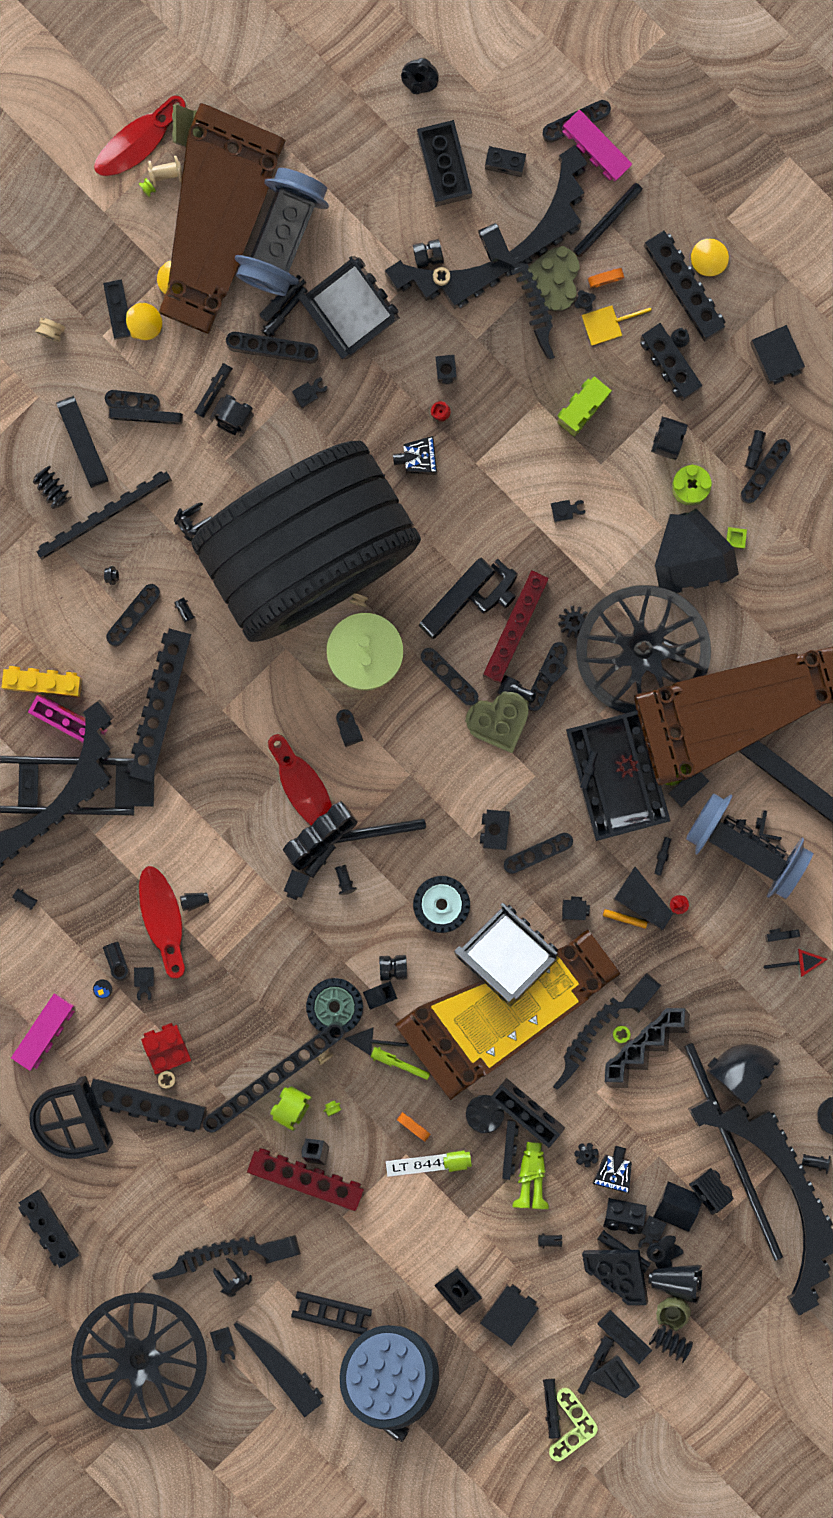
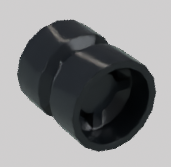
[413,239,444,268]
[379,955,407,981]

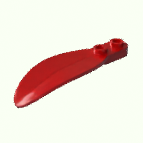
[94,95,186,176]
[268,734,332,826]
[139,866,185,979]

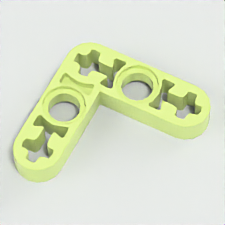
[549,1388,598,1461]

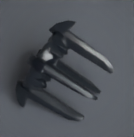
[174,502,212,541]
[213,1258,252,1297]

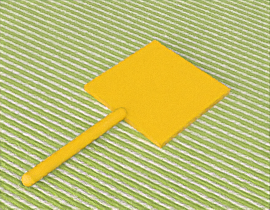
[581,305,652,346]

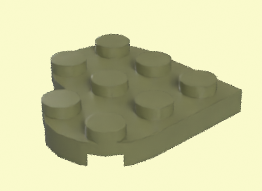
[519,246,580,312]
[465,691,529,753]

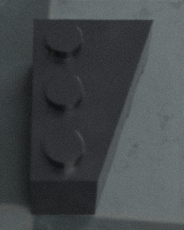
[613,867,673,930]

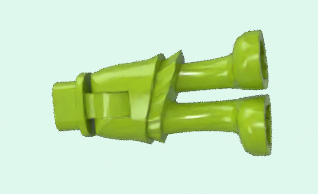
[512,1142,549,1209]

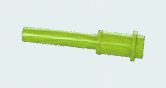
[370,1047,430,1080]

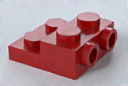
[141,1023,191,1075]

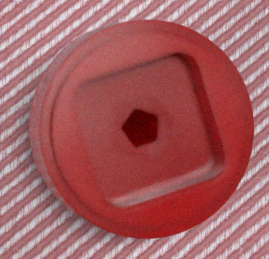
[431,401,451,422]
[669,895,689,914]

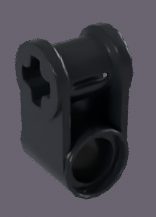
[336,709,363,747]

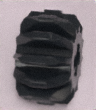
[558,606,588,639]

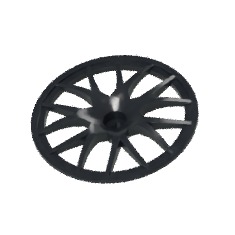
[576,585,711,714]
[71,1292,207,1430]

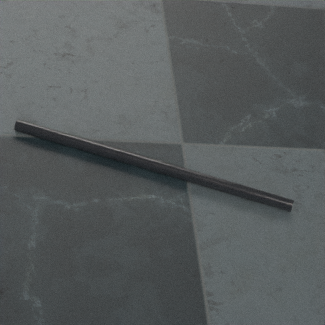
[684,1043,783,1261]

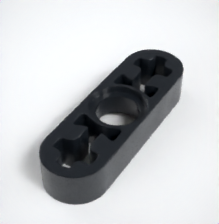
[105,390,160,411]

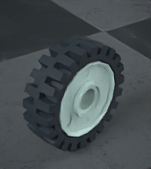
[413,876,470,933]

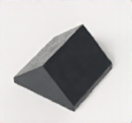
[653,1181,702,1232]
[434,1266,482,1315]

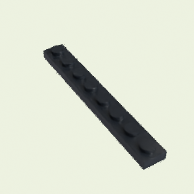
[36,471,172,560]

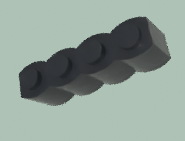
[283,801,358,870]

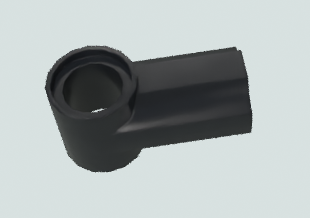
[103,942,130,981]

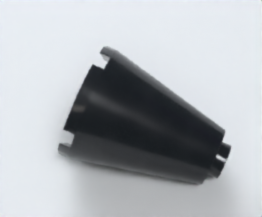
[648,1264,702,1304]

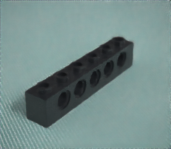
[644,230,726,342]
[91,1078,206,1133]

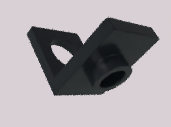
[538,656,568,685]
[755,810,782,841]

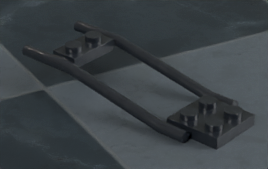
[0,756,154,816]

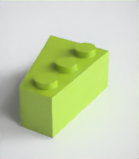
[557,376,612,437]

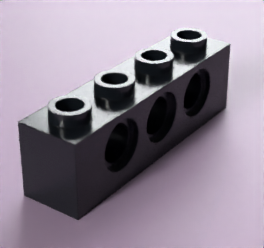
[640,323,703,401]
[490,1078,565,1148]

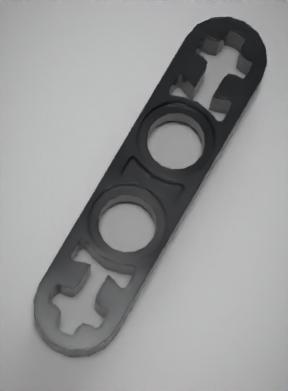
[542,100,611,143]
[108,408,183,424]
[740,439,791,504]
[106,584,160,646]
[528,642,568,711]
[421,648,479,706]
[503,833,573,874]

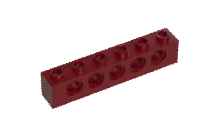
[483,570,549,684]
[247,1148,364,1211]

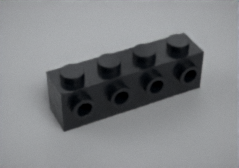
[18,1189,81,1268]

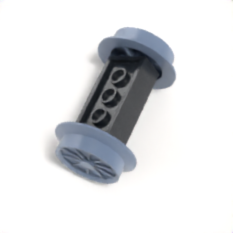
[235,168,329,296]
[686,793,814,899]

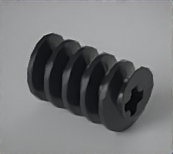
[33,466,72,509]
[649,1325,693,1364]

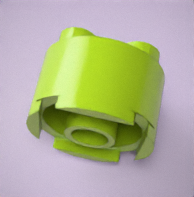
[672,464,712,505]
[270,1086,312,1131]

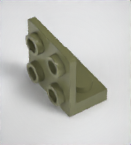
[172,105,202,147]

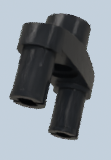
[470,559,518,614]

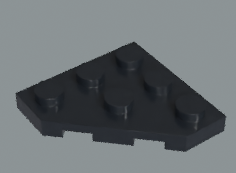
[582,1250,649,1305]

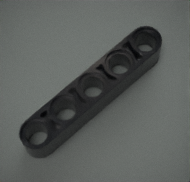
[226,332,319,364]
[56,395,109,488]
[419,557,495,640]

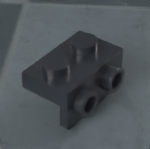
[603,1198,647,1235]

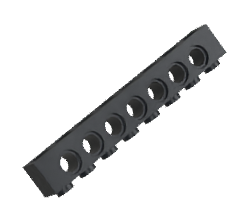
[126,628,191,784]

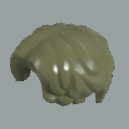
[656,1296,691,1331]

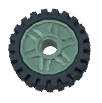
[306,978,363,1035]

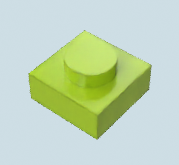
[726,527,747,549]

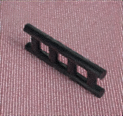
[291,1291,372,1335]

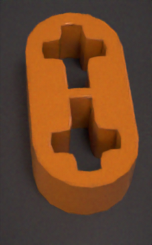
[588,268,625,288]
[396,1112,431,1142]

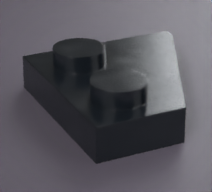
[587,1355,641,1398]

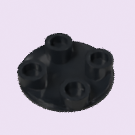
[466,1095,504,1134]

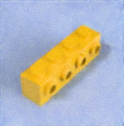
[1,666,82,697]

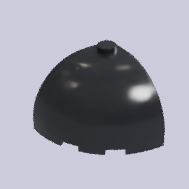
[707,1044,780,1104]

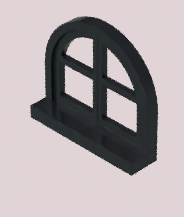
[29,1076,113,1159]

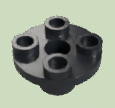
[401,58,439,95]

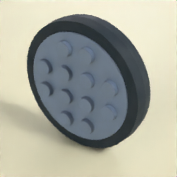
[340,1325,439,1430]

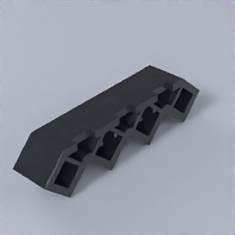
[604,1008,690,1088]

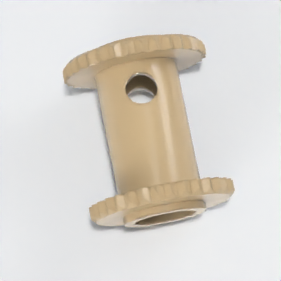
[148,156,182,188]

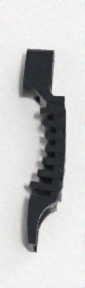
[478,223,555,359]
[553,973,661,1090]
[152,1235,301,1280]

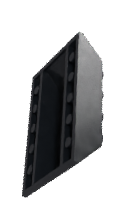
[566,711,671,841]

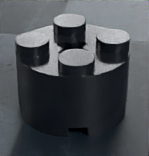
[210,394,254,437]
[651,416,688,460]

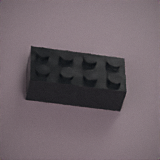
[417,120,472,207]

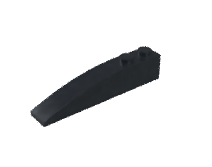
[233,1321,324,1418]

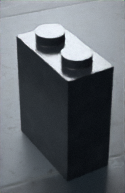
[750,325,805,385]
[480,1284,539,1347]

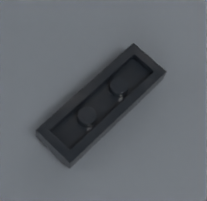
[103,279,131,340]
[502,1120,519,1180]
[597,1310,653,1364]

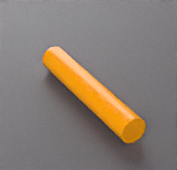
[602,909,648,929]

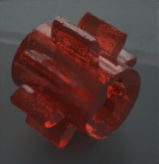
[615,755,638,778]

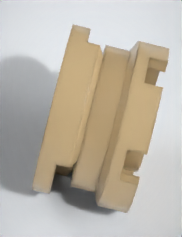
[35,318,65,342]

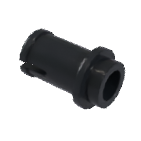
[174,597,195,623]
[12,888,38,910]
[538,1233,562,1249]

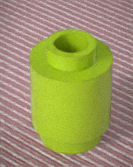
[443,1150,472,1172]

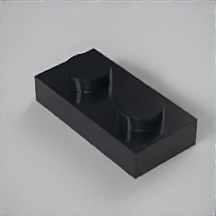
[668,772,709,808]

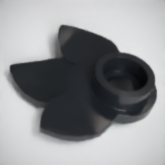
[646,1236,684,1268]

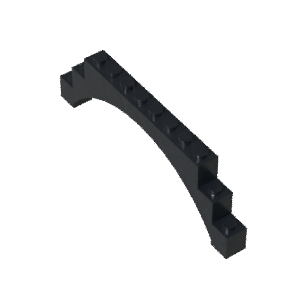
[385,145,588,309]
[0,700,114,868]
[688,1098,833,1316]

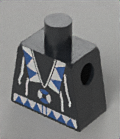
[393,436,437,475]
[592,1146,632,1194]

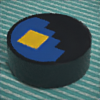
[93,979,113,999]

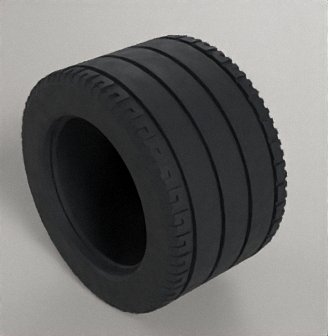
[191,441,421,642]

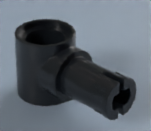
[497,675,536,703]

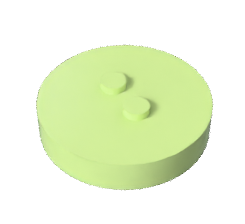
[327,613,403,690]

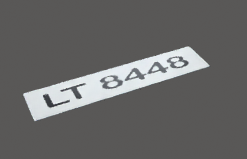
[386,1154,448,1177]

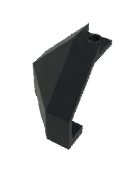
[655,508,739,593]

